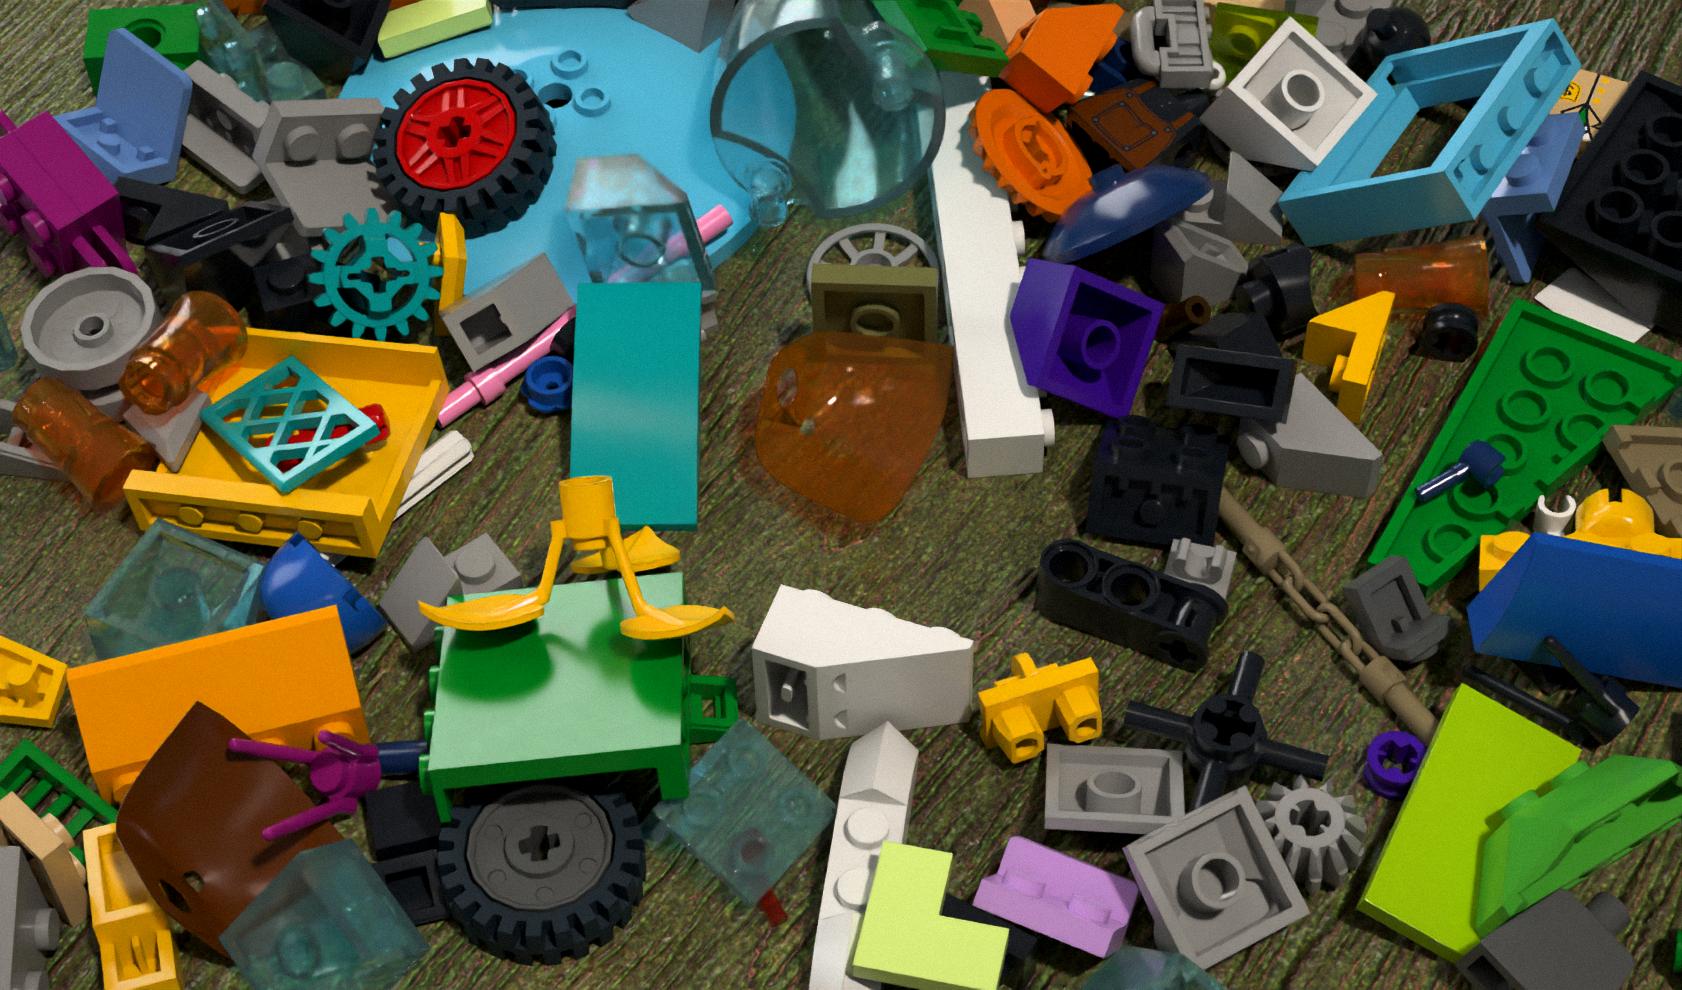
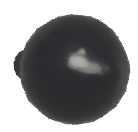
[1361,6,1431,76]

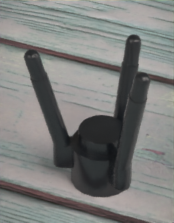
[1462,635,1640,746]

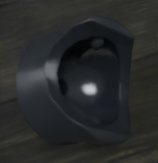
[1235,243,1320,336]

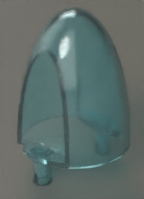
[710,0,946,228]

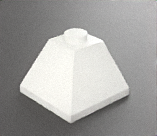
[1199,16,1378,172]

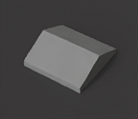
[1044,743,1185,834]

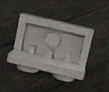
[181,60,270,194]

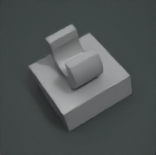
[1164,538,1237,611]

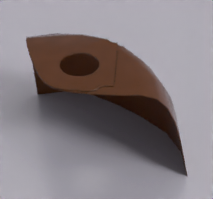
[116,700,374,961]

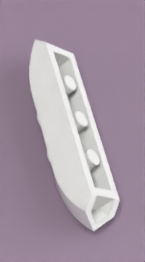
[809,721,919,990]

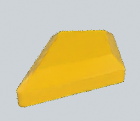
[412,212,467,336]
[0,635,69,728]

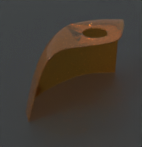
[754,331,954,522]

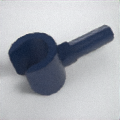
[1414,440,1506,502]

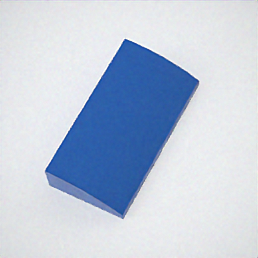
[1466,532,1682,688]

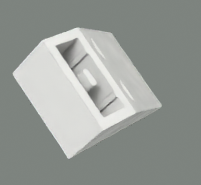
[752,584,974,740]

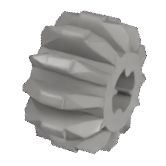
[1255,774,1367,897]

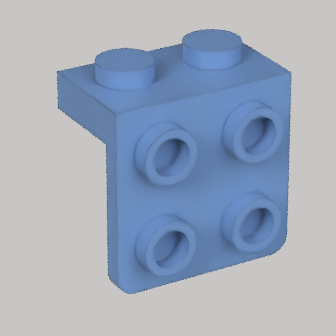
[52,28,193,185]
[1478,112,1586,284]

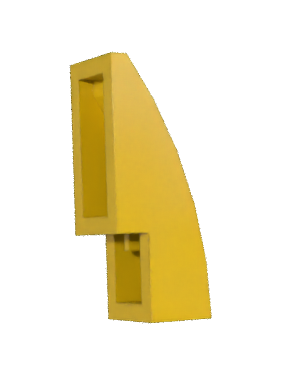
[82,822,186,990]

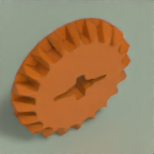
[967,89,1092,223]

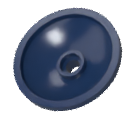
[1042,163,1213,264]

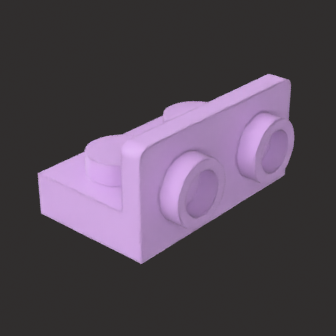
[972,836,1141,958]

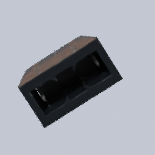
[1066,75,1211,174]

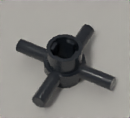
[1123,652,1329,813]

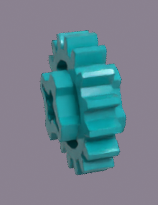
[307,208,444,342]

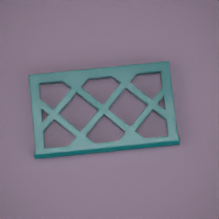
[200,355,381,493]

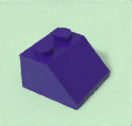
[1009,258,1165,420]

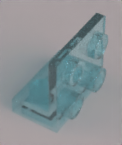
[193,0,327,106]
[640,716,838,906]

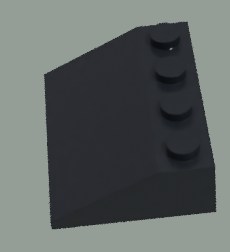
[1534,70,1682,336]

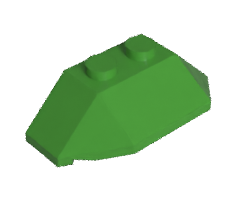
[1475,754,1682,940]

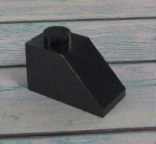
[252,253,393,338]

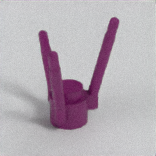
[228,730,382,841]

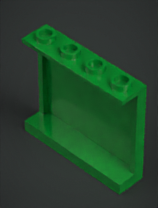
[419,572,692,823]

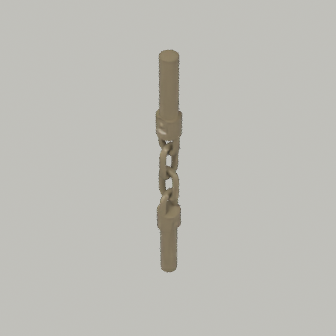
[1218,486,1440,748]

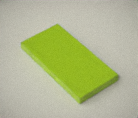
[1356,683,1582,964]

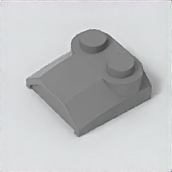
[1122,785,1310,978]

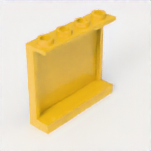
[122,324,450,559]

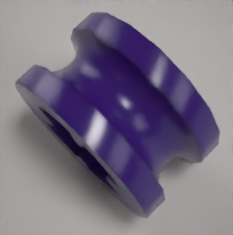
[1364,731,1427,801]

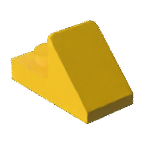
[1302,290,1396,424]

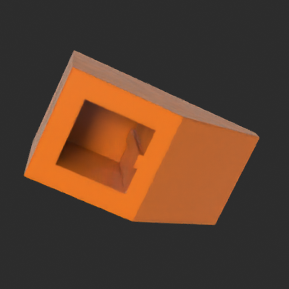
[998,3,1125,115]

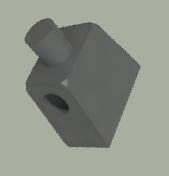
[1454,888,1635,990]

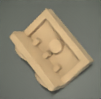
[0,791,91,928]

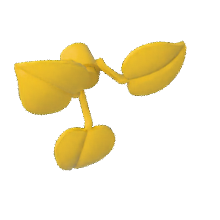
[418,475,735,640]

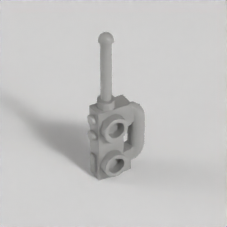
[1129,0,1214,91]

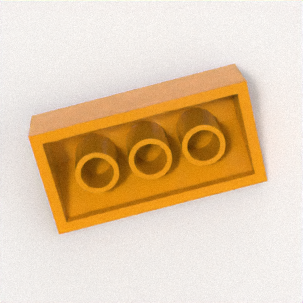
[66,604,371,807]

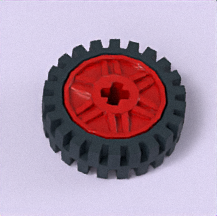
[372,58,557,236]

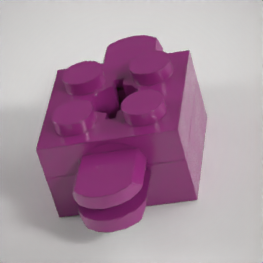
[0,109,139,279]

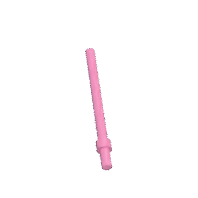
[436,205,733,429]

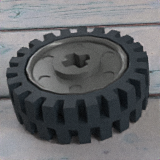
[437,773,646,966]

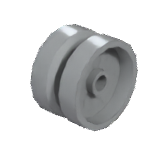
[20,267,179,425]

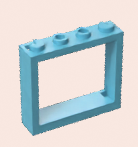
[1277,18,1582,248]

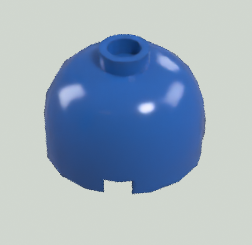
[259,531,390,656]

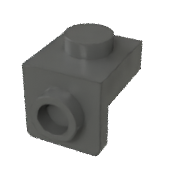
[1341,555,1457,664]

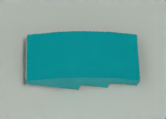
[570,282,703,531]

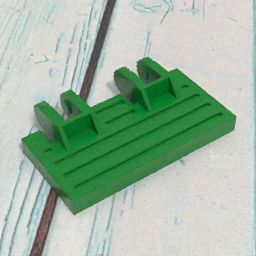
[871,0,1010,78]

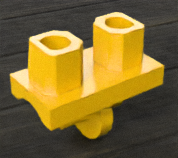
[978,652,1102,764]

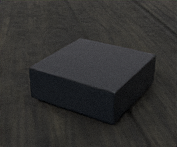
[364,780,442,862]

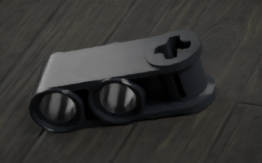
[1035,538,1228,671]

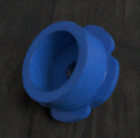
[522,356,573,413]

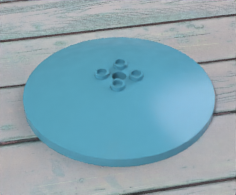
[338,3,791,306]

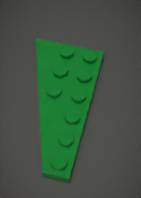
[1365,297,1682,600]

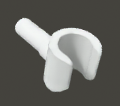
[1532,495,1576,536]

